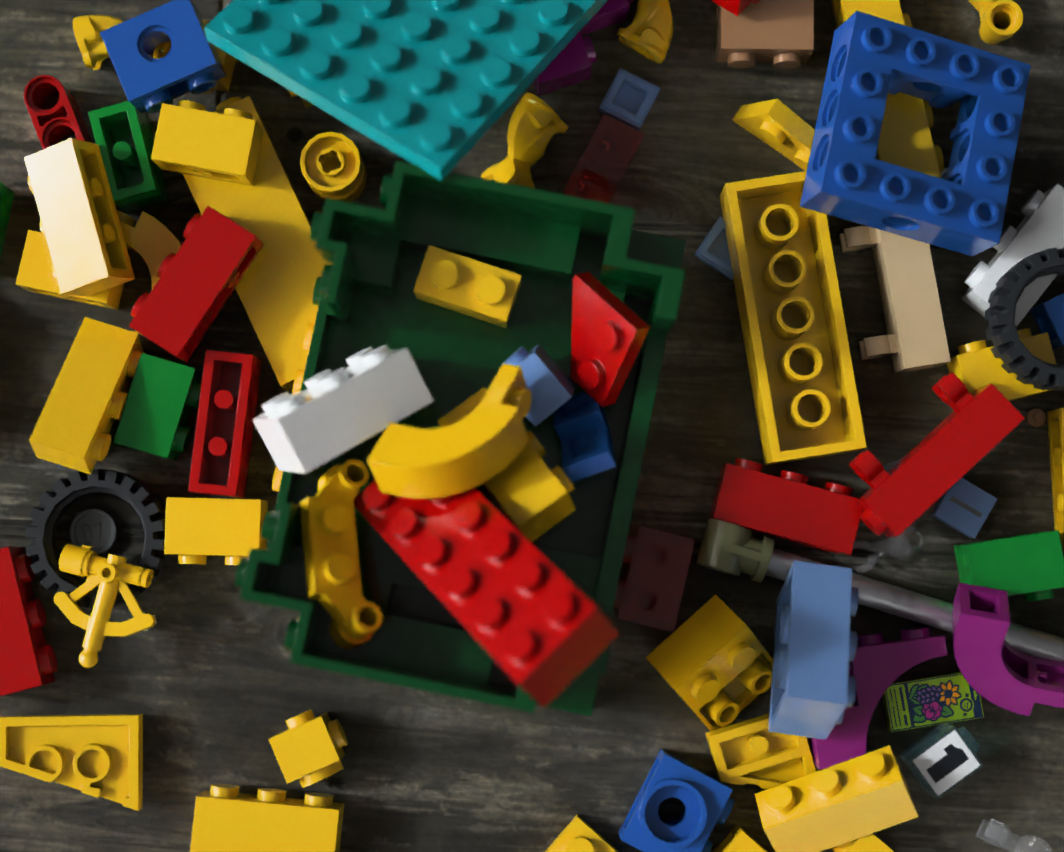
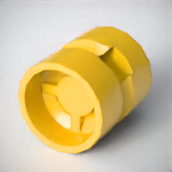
[300,132,367,203]

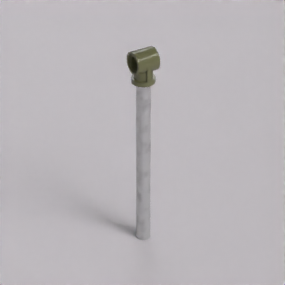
[695,518,1064,662]

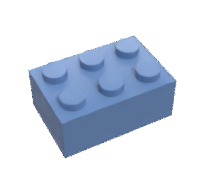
[768,560,859,740]

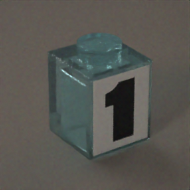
[899,723,984,799]

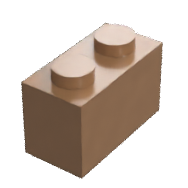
[716,0,814,69]

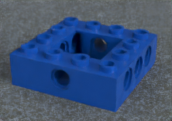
[800,11,1031,256]

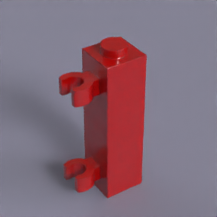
[848,372,1025,537]

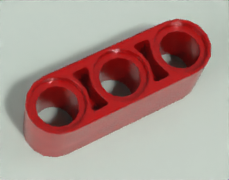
[23,75,93,149]

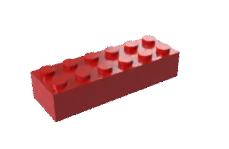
[354,479,620,708]

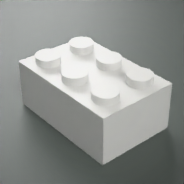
[252,345,434,474]

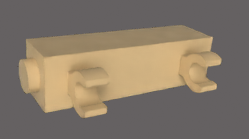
[839,226,951,374]

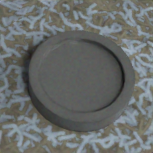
[70,509,118,555]

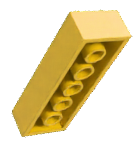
[719,171,867,466]

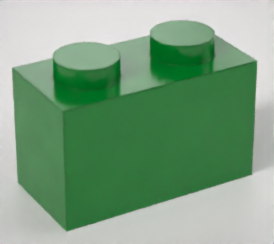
[88,101,169,212]
[113,353,203,461]
[954,530,1064,601]

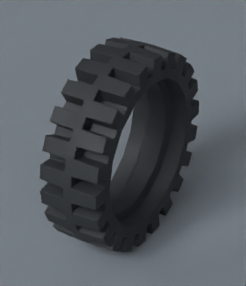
[985,247,1064,391]
[25,469,170,608]

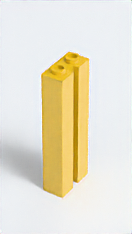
[183,96,326,390]

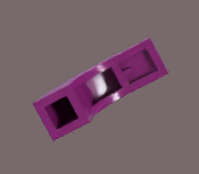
[952,583,1064,716]

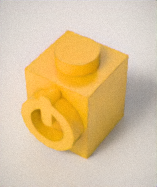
[268,709,348,788]

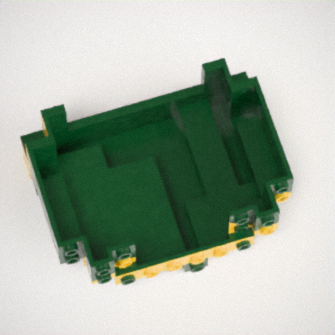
[235,161,686,717]

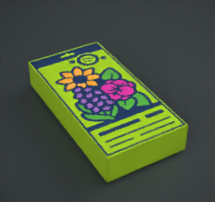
[882,671,984,732]

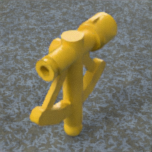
[54,544,156,668]

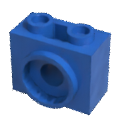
[100,0,227,113]
[618,749,734,852]

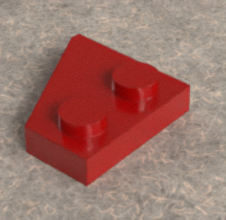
[571,272,650,407]

